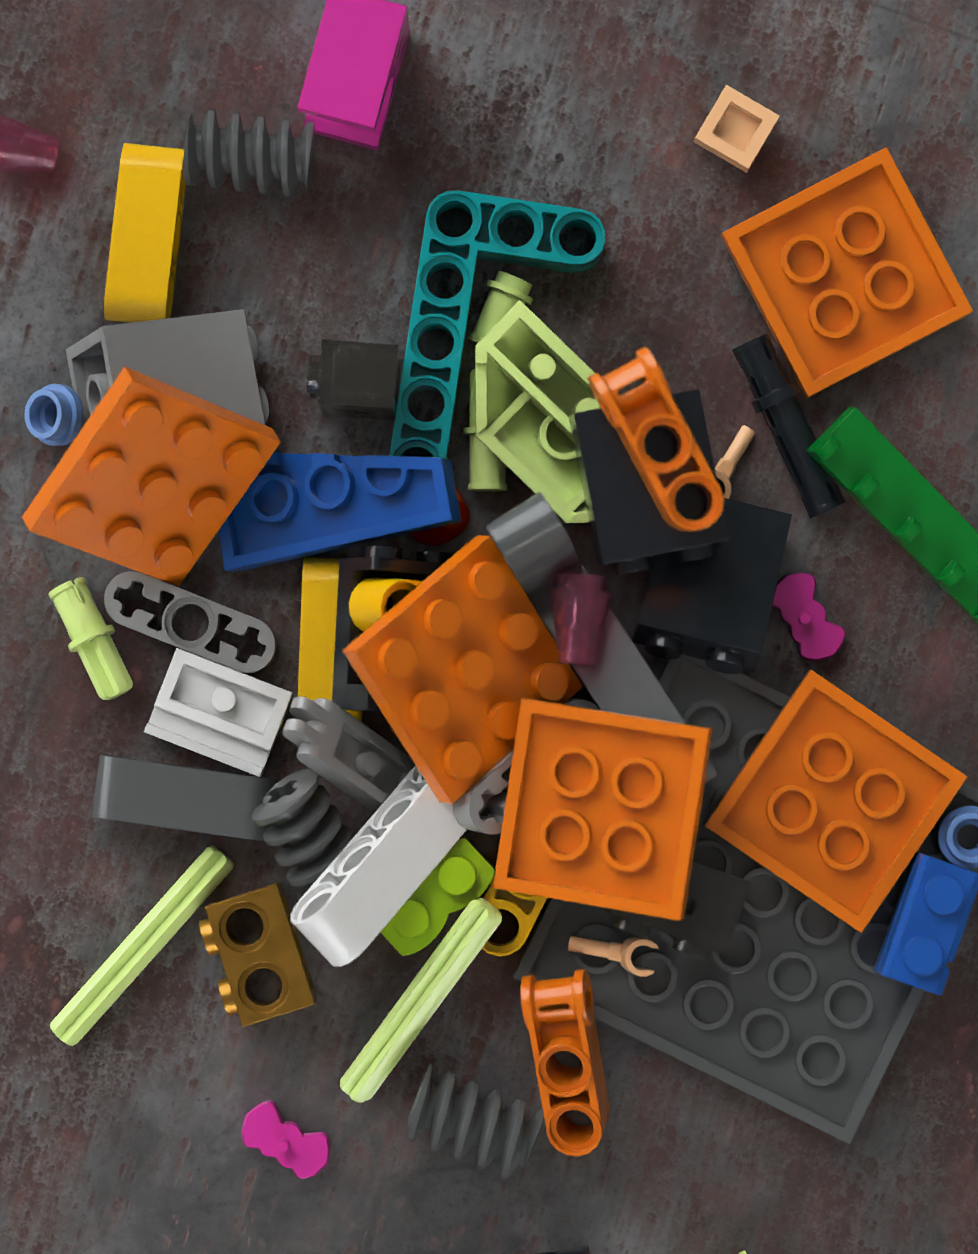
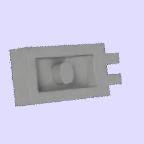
[283,697,415,813]

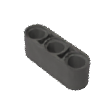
[91,755,278,841]

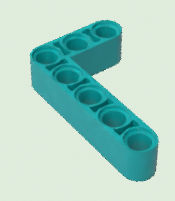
[389,190,606,459]

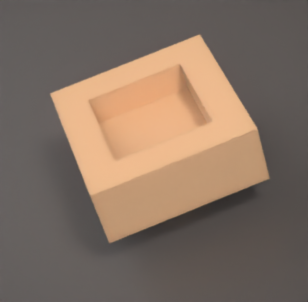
[694,85,779,173]

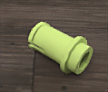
[468,271,533,343]

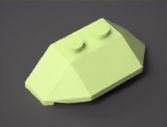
[475,300,600,523]

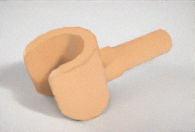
[715,425,756,499]
[568,936,659,977]

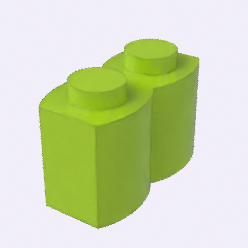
[380,836,495,956]

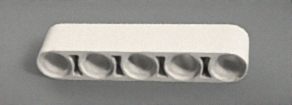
[291,765,494,967]

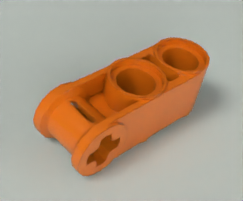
[587,346,724,532]
[521,969,610,1156]

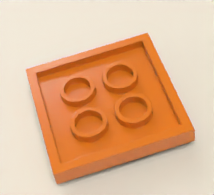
[720,147,973,399]
[22,366,281,587]
[342,535,583,804]
[703,670,968,933]
[493,698,713,921]

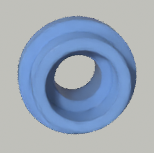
[25,384,83,446]
[937,806,978,869]

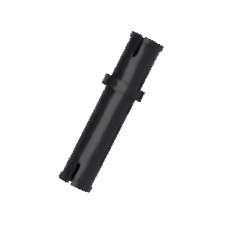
[732,333,846,519]

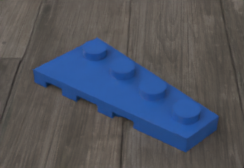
[219,452,461,572]

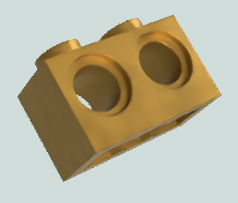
[199,881,318,1027]

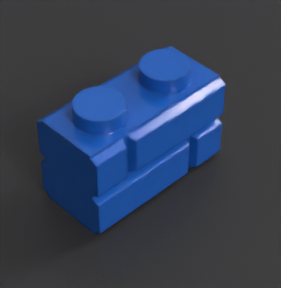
[873,852,978,996]

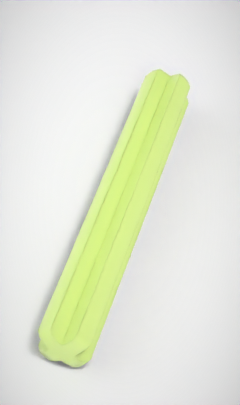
[50,845,234,1046]
[340,898,502,1103]

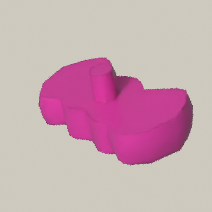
[772,572,846,662]
[241,1100,331,1179]

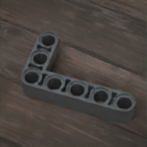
[486,492,718,783]

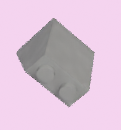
[66,309,269,431]

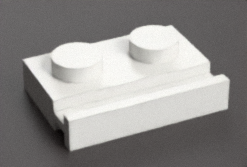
[144,648,294,777]

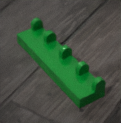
[806,406,978,624]

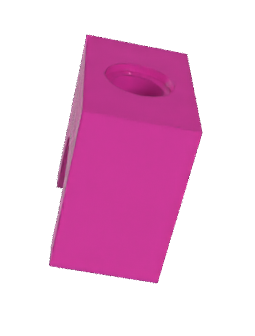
[297,0,410,151]

